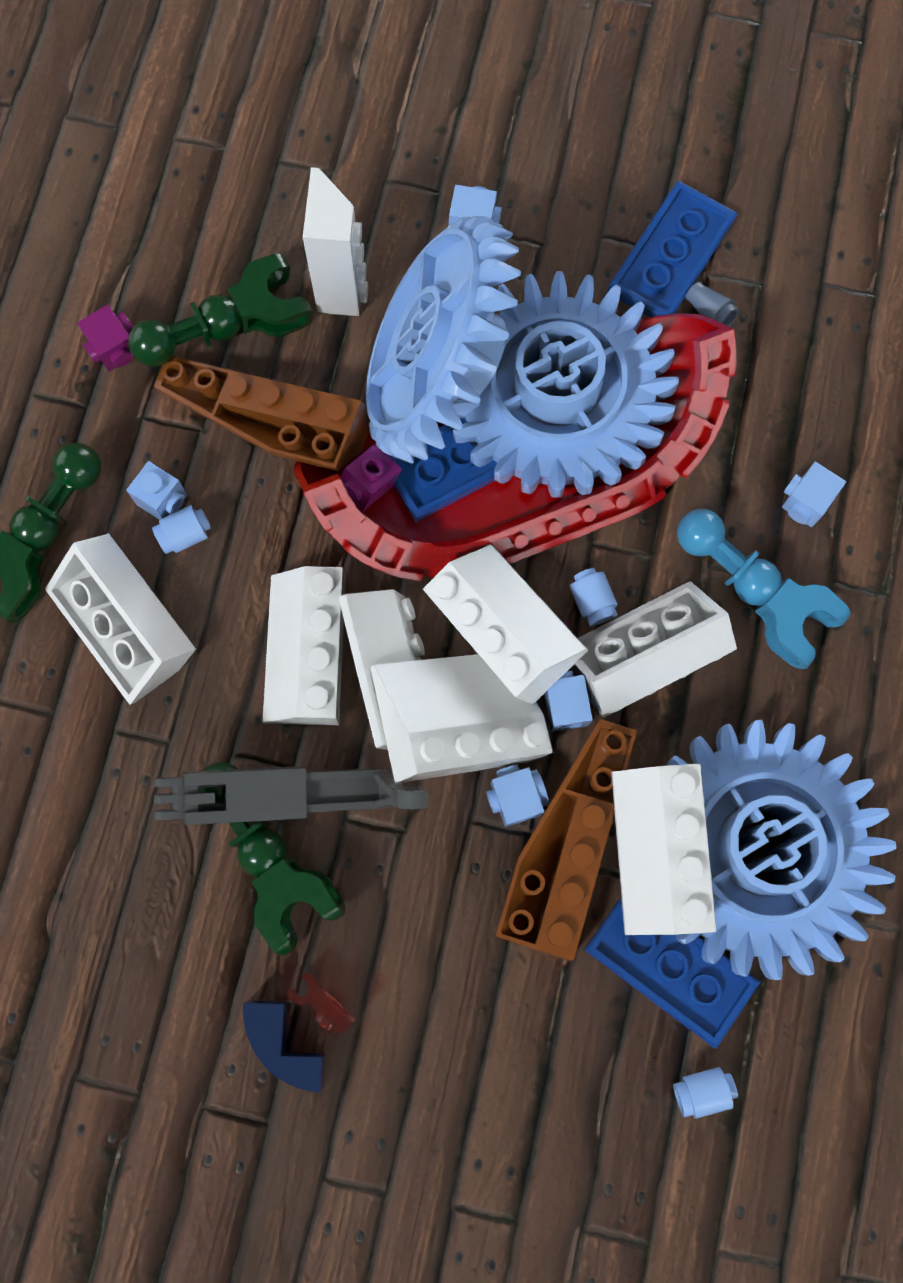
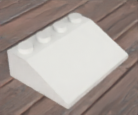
[370,654,553,784]

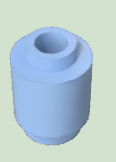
[152,505,211,554]
[570,568,618,626]
[673,1067,738,1119]

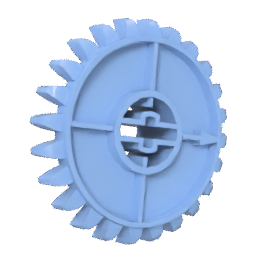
[366,216,521,463]
[452,271,679,497]
[666,720,896,980]

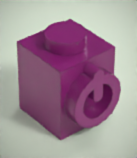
[77,304,133,372]
[340,443,402,511]

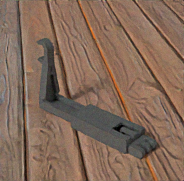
[154,766,428,825]

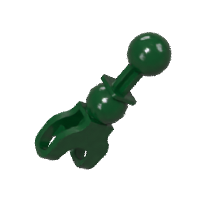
[128,254,314,367]
[0,442,101,623]
[198,762,346,956]

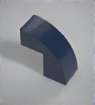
[243,1000,326,1092]

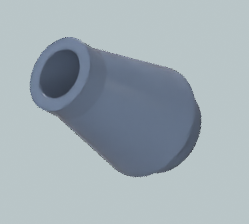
[686,282,739,327]

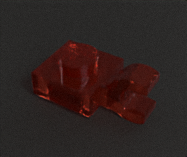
[287,972,355,1035]

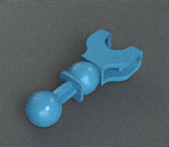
[677,509,851,669]

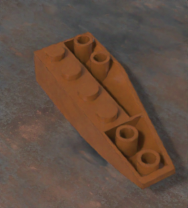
[153,356,370,471]
[495,719,637,961]

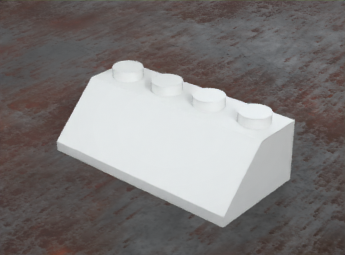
[303,167,368,316]
[45,534,196,705]
[423,545,588,704]
[263,566,346,725]
[571,581,737,717]
[338,589,425,750]
[611,764,716,935]

